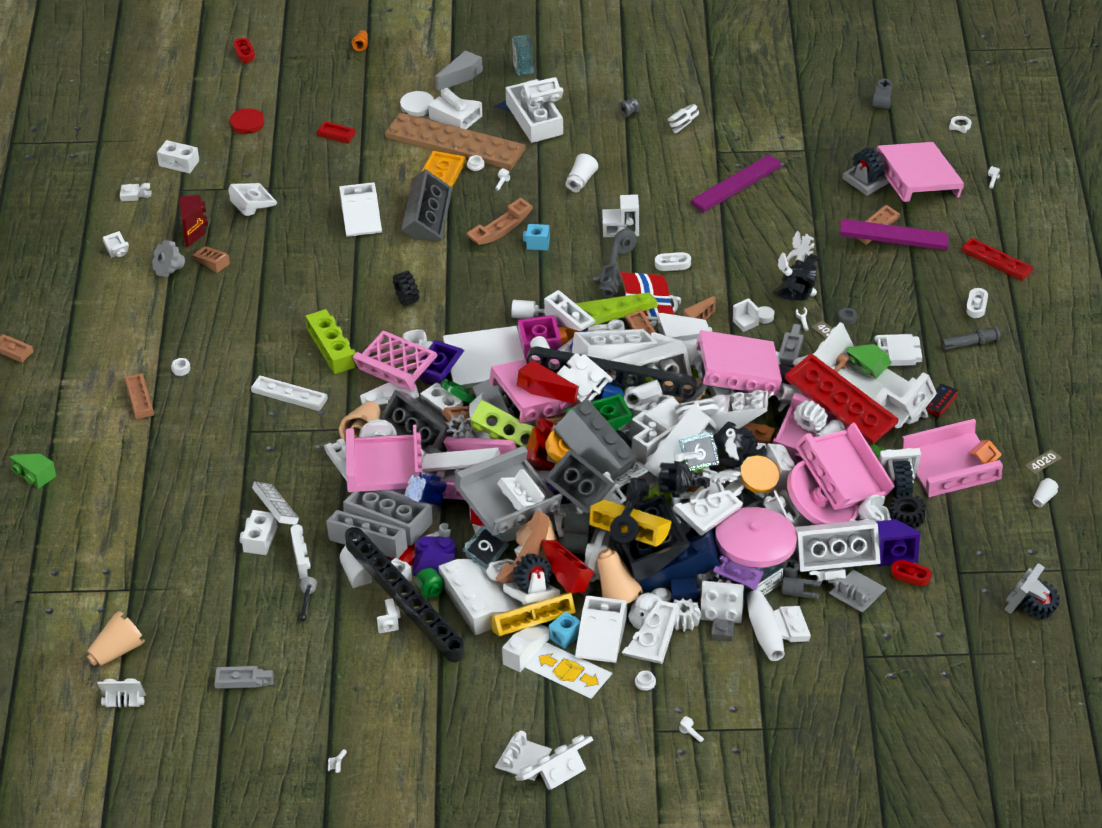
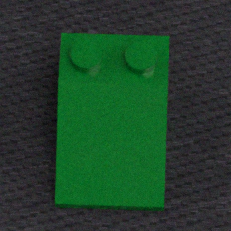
[565,393,633,431]

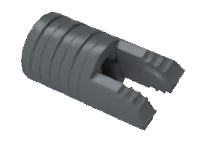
[782,577,821,599]

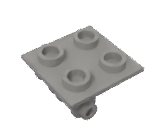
[829,570,886,613]

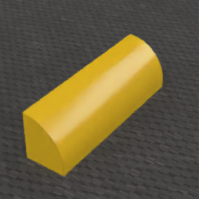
[589,499,671,547]
[491,592,576,636]

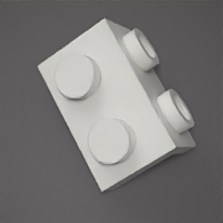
[523,77,563,106]
[497,469,545,511]

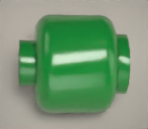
[415,568,444,598]

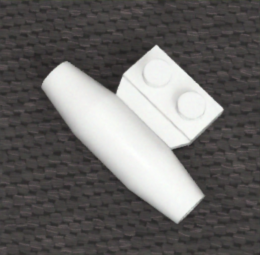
[747,590,811,661]

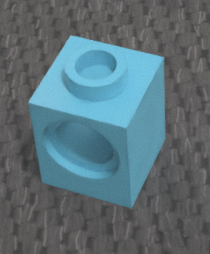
[523,224,550,250]
[549,612,581,649]

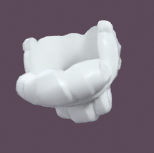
[857,495,892,521]
[628,593,663,629]

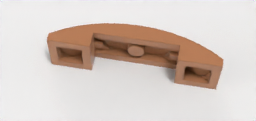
[466,198,533,244]
[496,509,549,584]

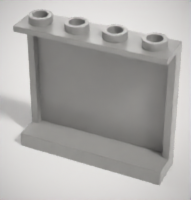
[454,446,563,536]

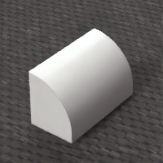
[340,539,372,588]

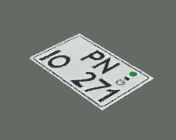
[613,460,651,487]

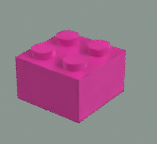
[518,315,561,359]

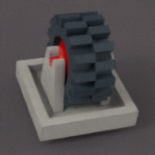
[843,147,890,195]
[1004,563,1060,620]

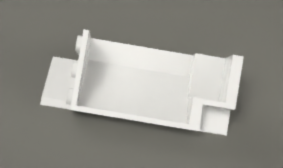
[793,322,937,428]

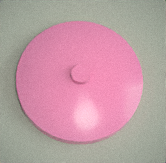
[787,460,860,525]
[715,507,797,568]

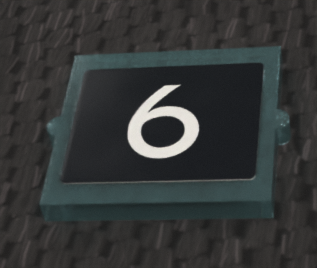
[679,432,719,471]
[462,525,509,569]

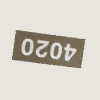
[811,321,833,339]
[1025,449,1062,474]

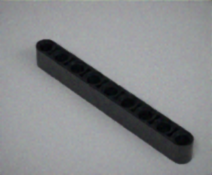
[526,346,697,399]
[345,527,464,662]

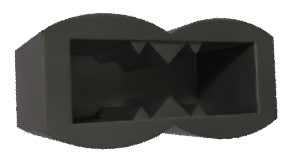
[559,512,592,556]

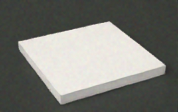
[443,326,525,389]

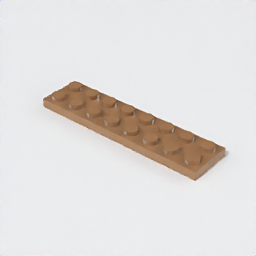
[385,113,525,170]

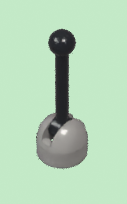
[298,577,317,621]

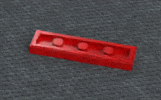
[961,238,1033,281]

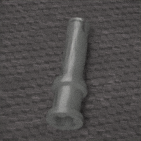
[942,325,1001,351]

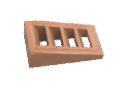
[192,246,230,273]
[683,296,716,320]

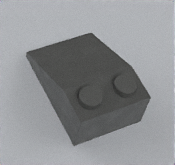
[544,449,615,515]

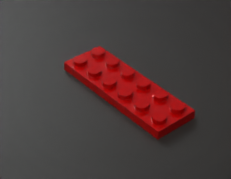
[785,353,899,445]

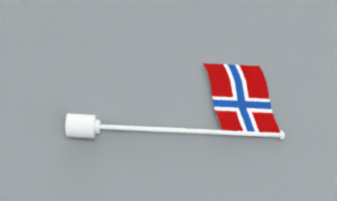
[512,272,675,321]

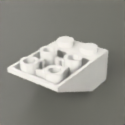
[339,182,382,237]
[709,390,768,433]
[575,596,627,663]

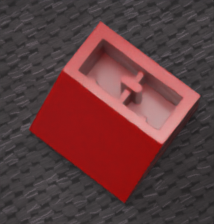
[526,427,555,471]

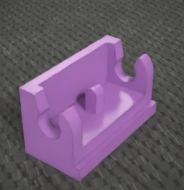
[713,556,764,591]

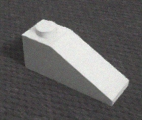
[544,290,595,331]
[502,624,549,672]

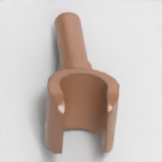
[834,354,849,372]

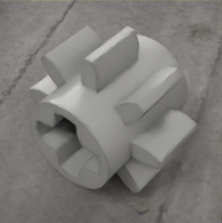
[446,414,471,438]

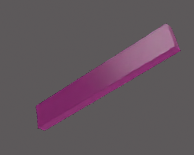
[691,154,781,213]
[840,219,948,250]

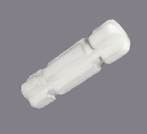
[440,88,466,111]

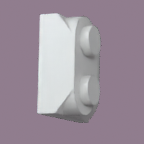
[228,183,277,216]

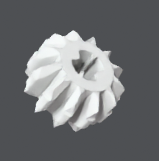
[794,400,828,433]
[673,598,701,632]

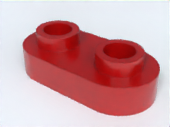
[233,38,255,63]
[891,560,931,586]

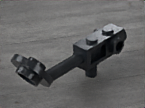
[610,477,649,544]

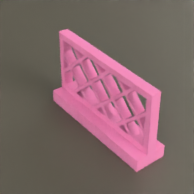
[353,330,438,392]

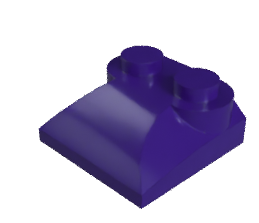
[412,536,457,576]

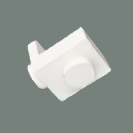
[103,231,129,258]
[377,598,401,633]

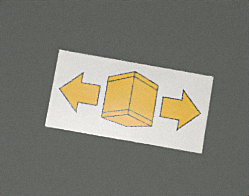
[525,642,612,699]

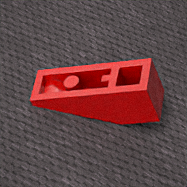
[516,360,579,403]
[541,540,594,594]

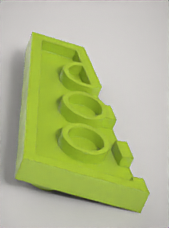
[575,292,658,327]

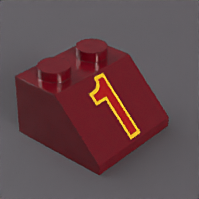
[179,195,208,247]

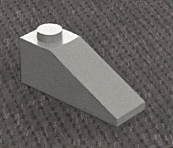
[435,50,483,91]

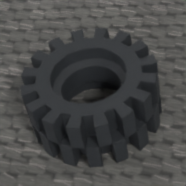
[392,270,420,306]
[889,493,926,529]

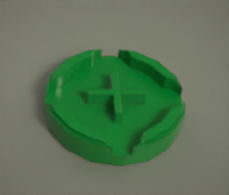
[440,379,476,403]

